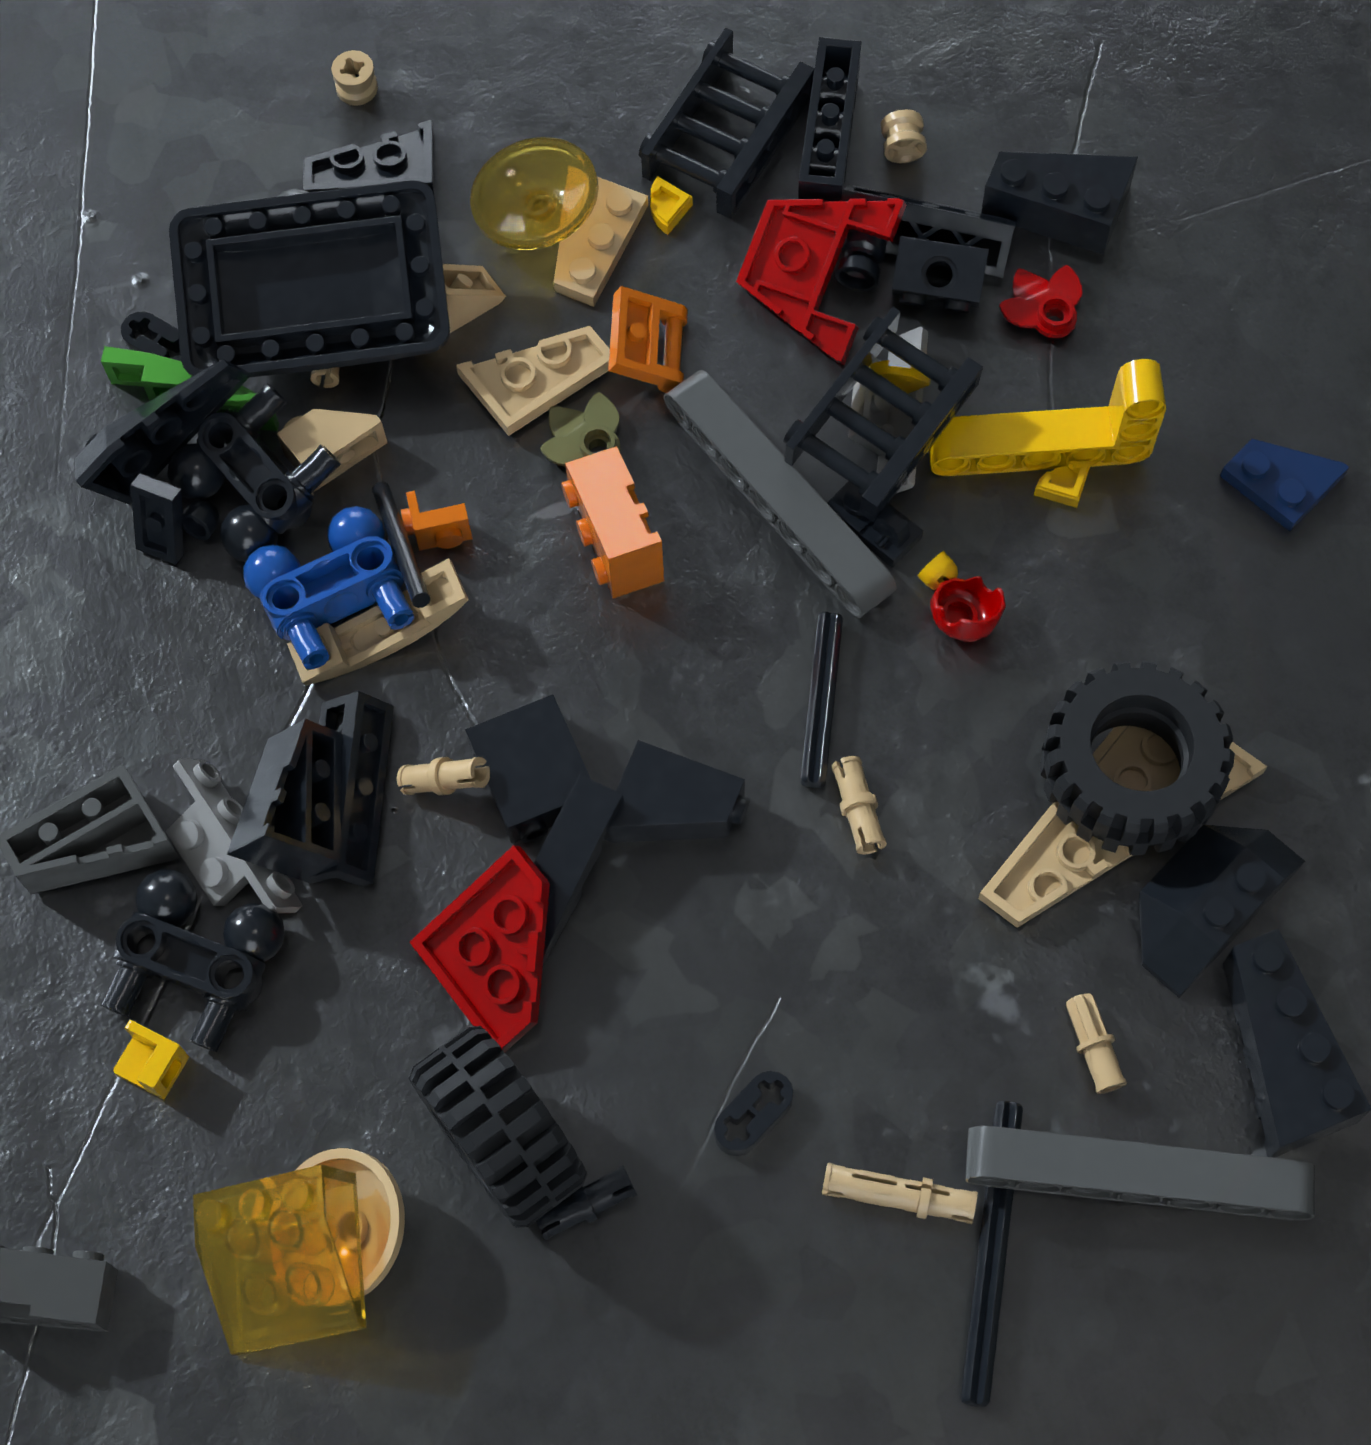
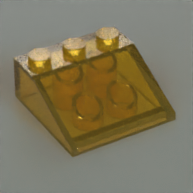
[193,1165,366,1355]

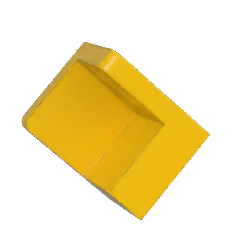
[113,1020,189,1100]

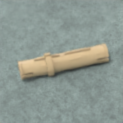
[822,1163,978,1224]

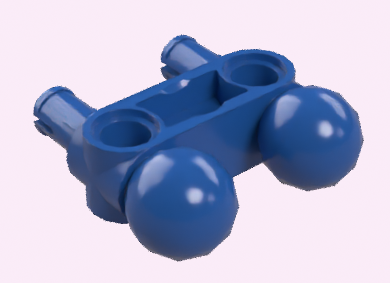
[243,506,414,670]

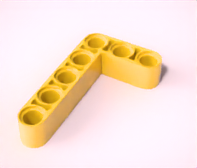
[929,359,1166,476]

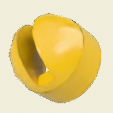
[917,551,958,591]

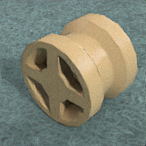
[331,50,378,106]
[880,109,927,163]

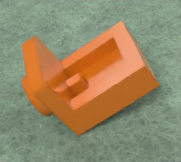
[401,490,473,551]

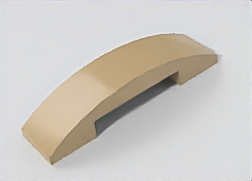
[287,558,468,685]

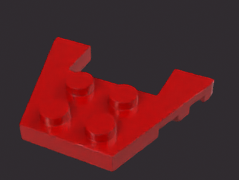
[736,198,907,365]

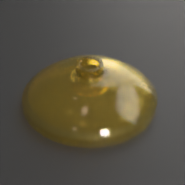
[470,137,599,250]

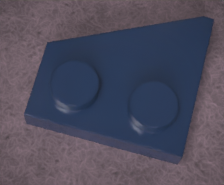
[1220,439,1349,532]

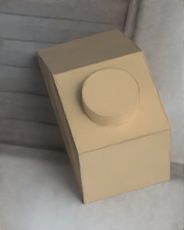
[443,264,506,333]
[277,409,387,492]

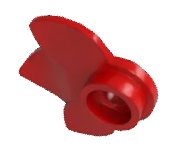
[999,265,1082,338]

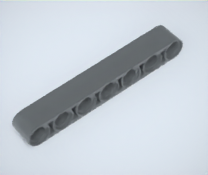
[664,370,897,618]
[965,1126,1315,1220]

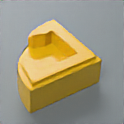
[650,176,693,235]
[869,360,930,394]
[1034,461,1091,508]

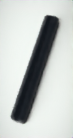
[800,612,843,788]

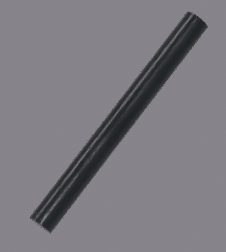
[372,482,430,608]

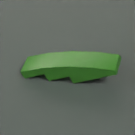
[101,346,279,431]

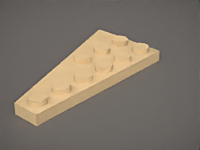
[978,726,1267,928]

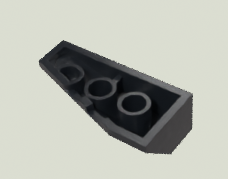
[75,359,250,505]

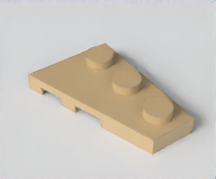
[554,167,649,307]
[456,326,610,436]

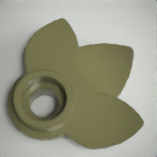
[540,392,621,466]

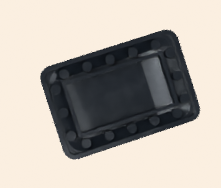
[169,180,450,377]

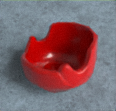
[930,576,1006,642]

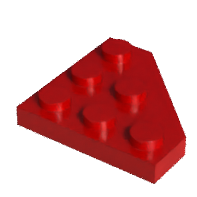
[410,845,550,1052]

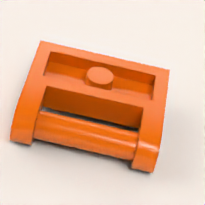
[608,286,688,393]

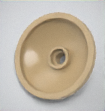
[270,1148,405,1305]

